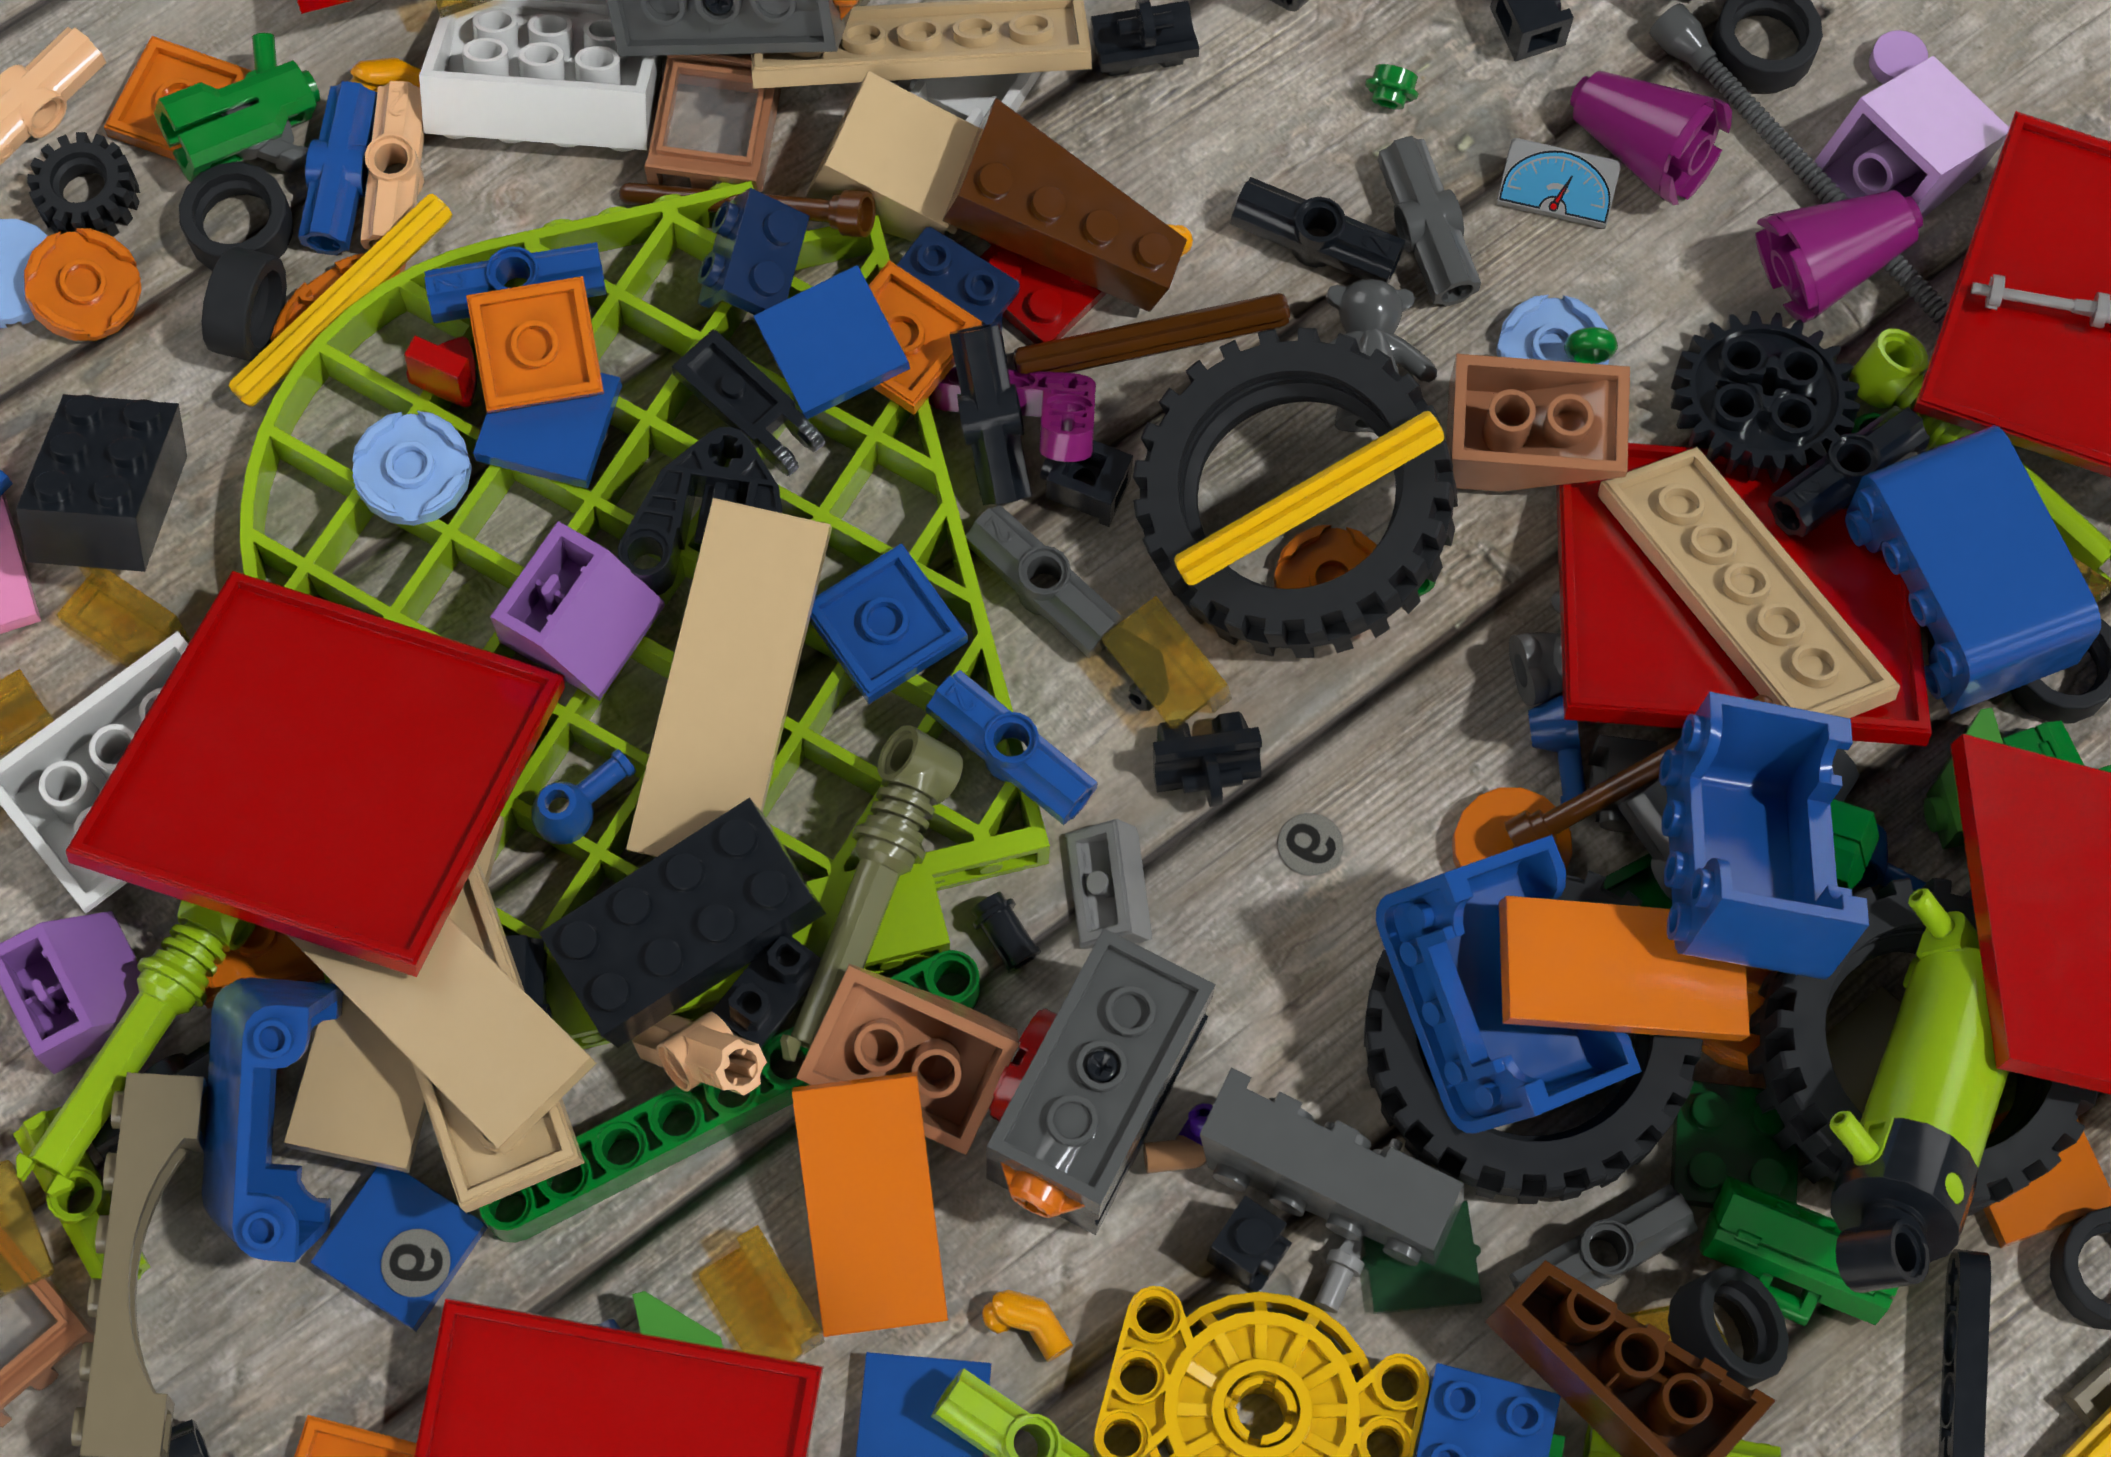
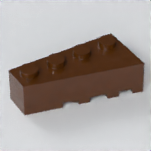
[942,98,1187,312]
[1484,1260,1776,1457]

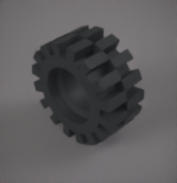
[27,132,140,236]

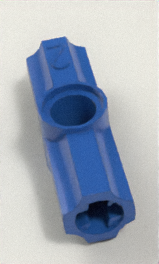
[298,81,377,255]
[424,242,607,324]
[926,670,1098,826]

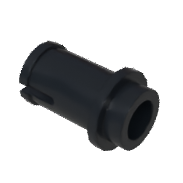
[971,892,1041,973]

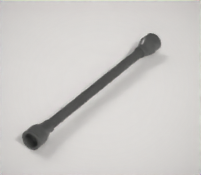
[1649,3,1948,331]

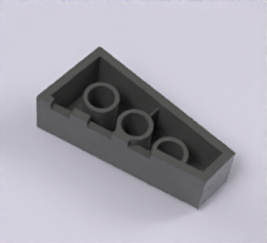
[1200,1067,1464,1266]

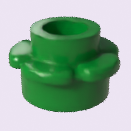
[1365,64,1419,110]

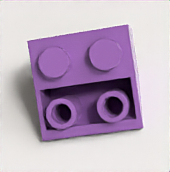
[490,521,665,701]
[0,911,141,1074]

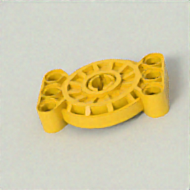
[1093,1286,1429,1457]

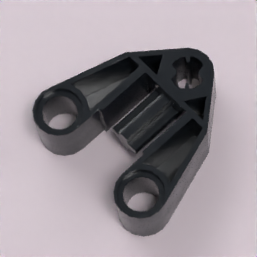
[618,427,782,596]

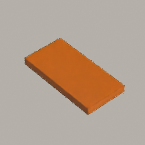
[1499,896,1750,1041]
[792,1072,948,1337]

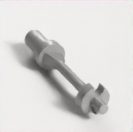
[1971,274,2111,328]
[1314,1138,1403,1313]

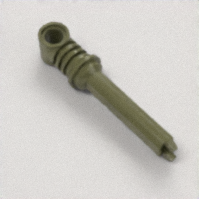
[780,725,963,1062]

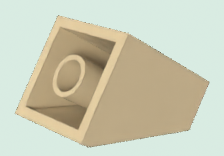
[805,71,979,242]

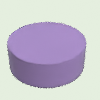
[1869,30,1928,84]

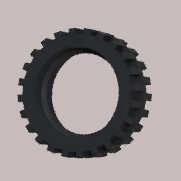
[1133,327,1458,658]
[1364,863,1703,1204]
[1747,878,2099,1216]

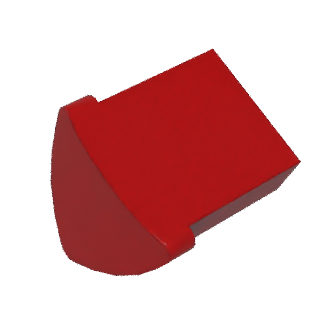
[404,335,477,407]

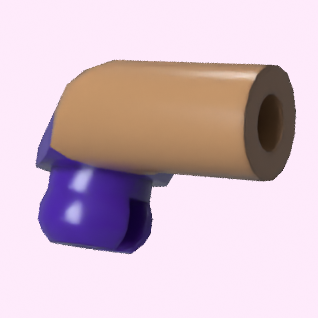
[1143,1103,1213,1174]

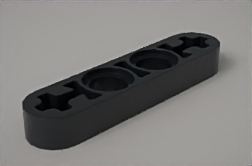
[1938,1249,1991,1457]

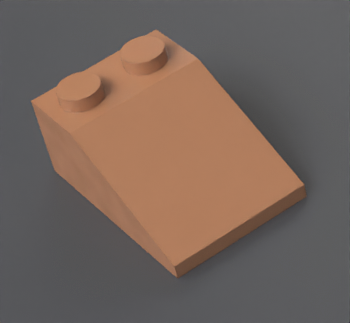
[1446,354,1630,492]
[796,964,1020,1155]

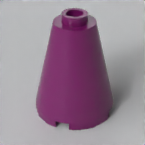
[1570,71,1732,205]
[1755,190,1923,323]

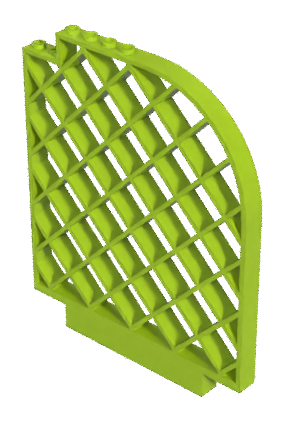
[240,181,1050,1050]

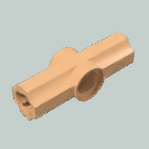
[0,27,106,165]
[360,81,424,250]
[632,1012,767,1096]

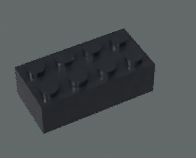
[539,797,826,1048]

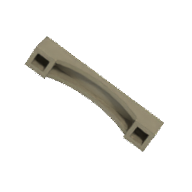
[71,1072,208,1457]

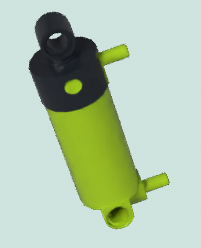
[1830,888,2009,1293]

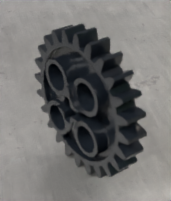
[1671,311,1860,483]

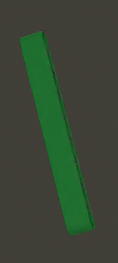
[479,950,980,1243]

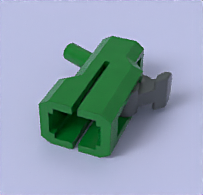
[154,33,320,182]

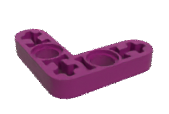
[929,366,1096,462]

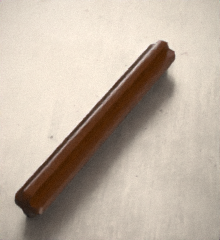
[1014,293,1290,374]

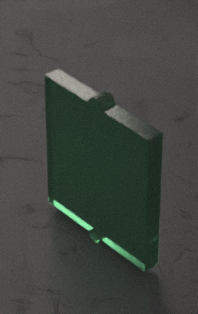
[1362,1200,1482,1314]

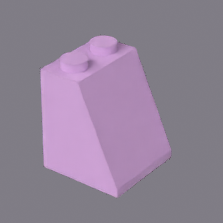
[1814,56,2009,218]

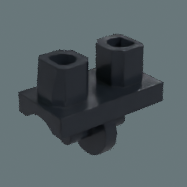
[1090,0,1200,76]
[1153,711,1262,807]
[711,936,821,1050]

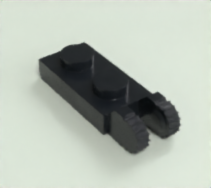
[671,329,825,477]

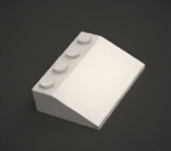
[419,0,663,152]
[0,631,188,914]

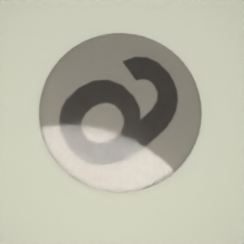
[1278,813,1343,876]
[381,1229,451,1297]

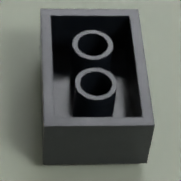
[16,394,187,572]

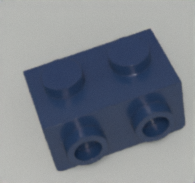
[698,188,810,315]
[897,227,1020,332]

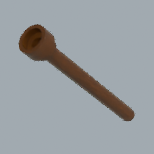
[619,182,876,238]
[1504,695,1774,847]

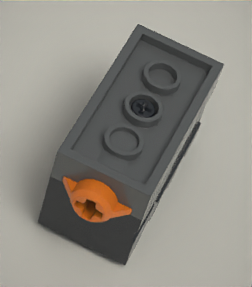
[606,0,859,56]
[986,928,1216,1235]

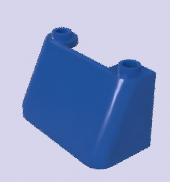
[1376,835,1642,1133]
[202,977,343,1263]

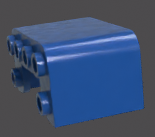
[1845,425,2101,714]
[1659,692,1869,980]

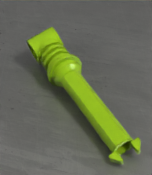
[1849,328,2111,590]
[16,900,256,1198]

